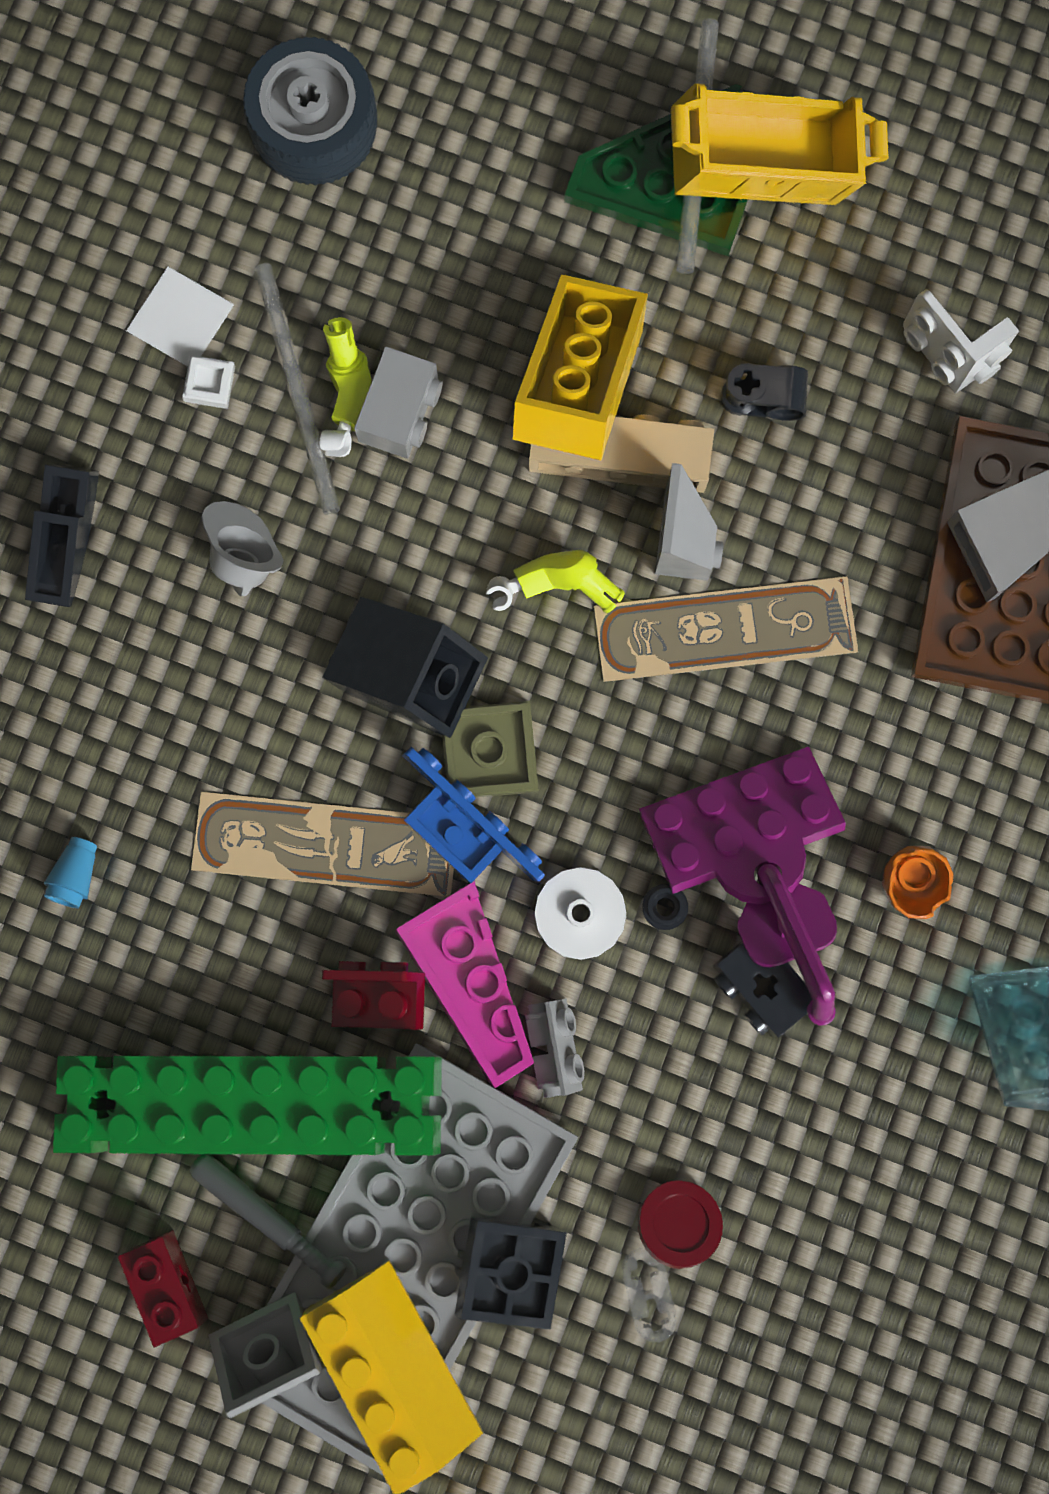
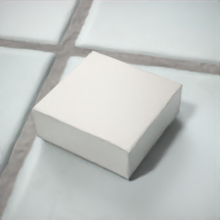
[183,355,235,409]

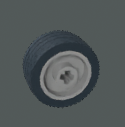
[243,37,378,185]

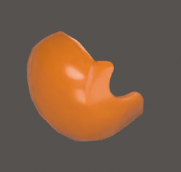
[882,846,953,919]

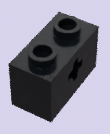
[713,941,813,1038]

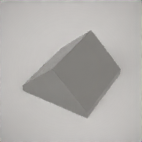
[208,1292,324,1419]

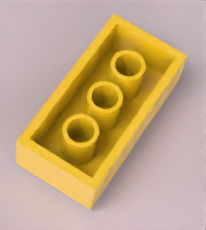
[512,274,648,460]

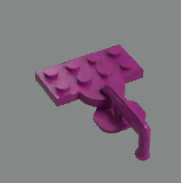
[639,747,846,1026]

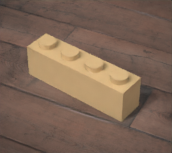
[529,414,714,493]

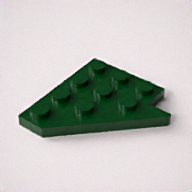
[564,84,748,257]

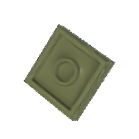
[442,701,539,798]

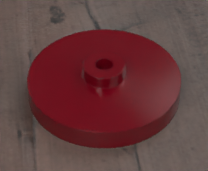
[638,1181,723,1269]

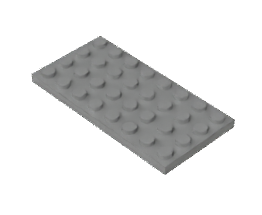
[262,1043,579,1476]

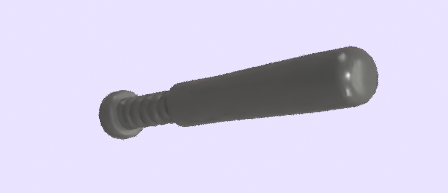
[190,1154,347,1289]

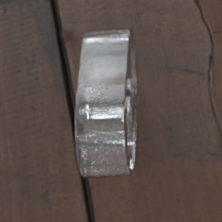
[622,1248,677,1342]

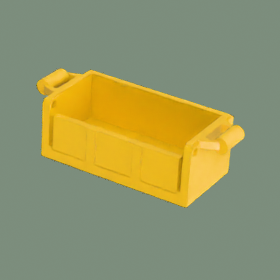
[671,83,889,205]

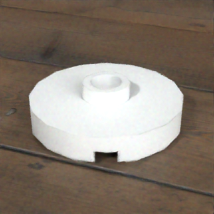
[535,867,627,960]

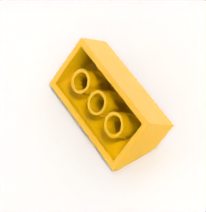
[300,1260,483,1494]

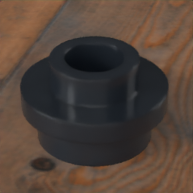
[642,884,688,930]

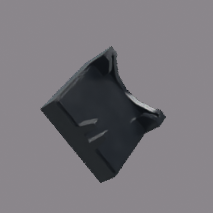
[454,1217,567,1330]

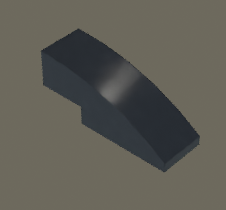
[25,464,99,607]

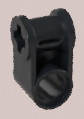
[720,363,808,421]

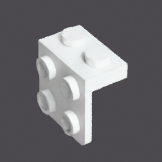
[903,289,1019,394]

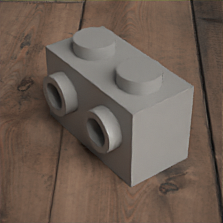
[354,346,443,459]

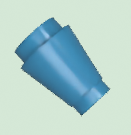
[43,837,97,908]

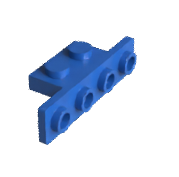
[402,747,545,883]

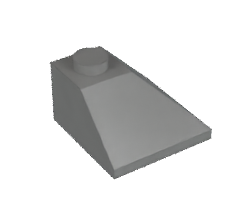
[655,463,723,581]

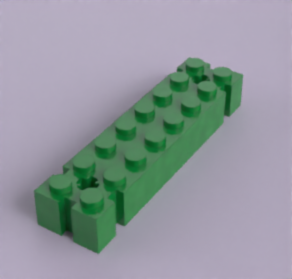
[53,1056,442,1156]

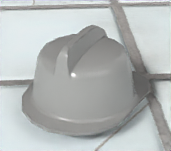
[201,501,284,596]

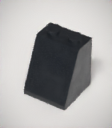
[322,597,488,738]

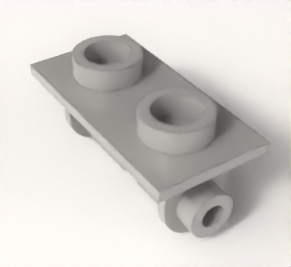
[525,998,584,1098]

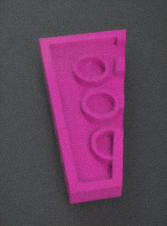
[395,881,534,1089]

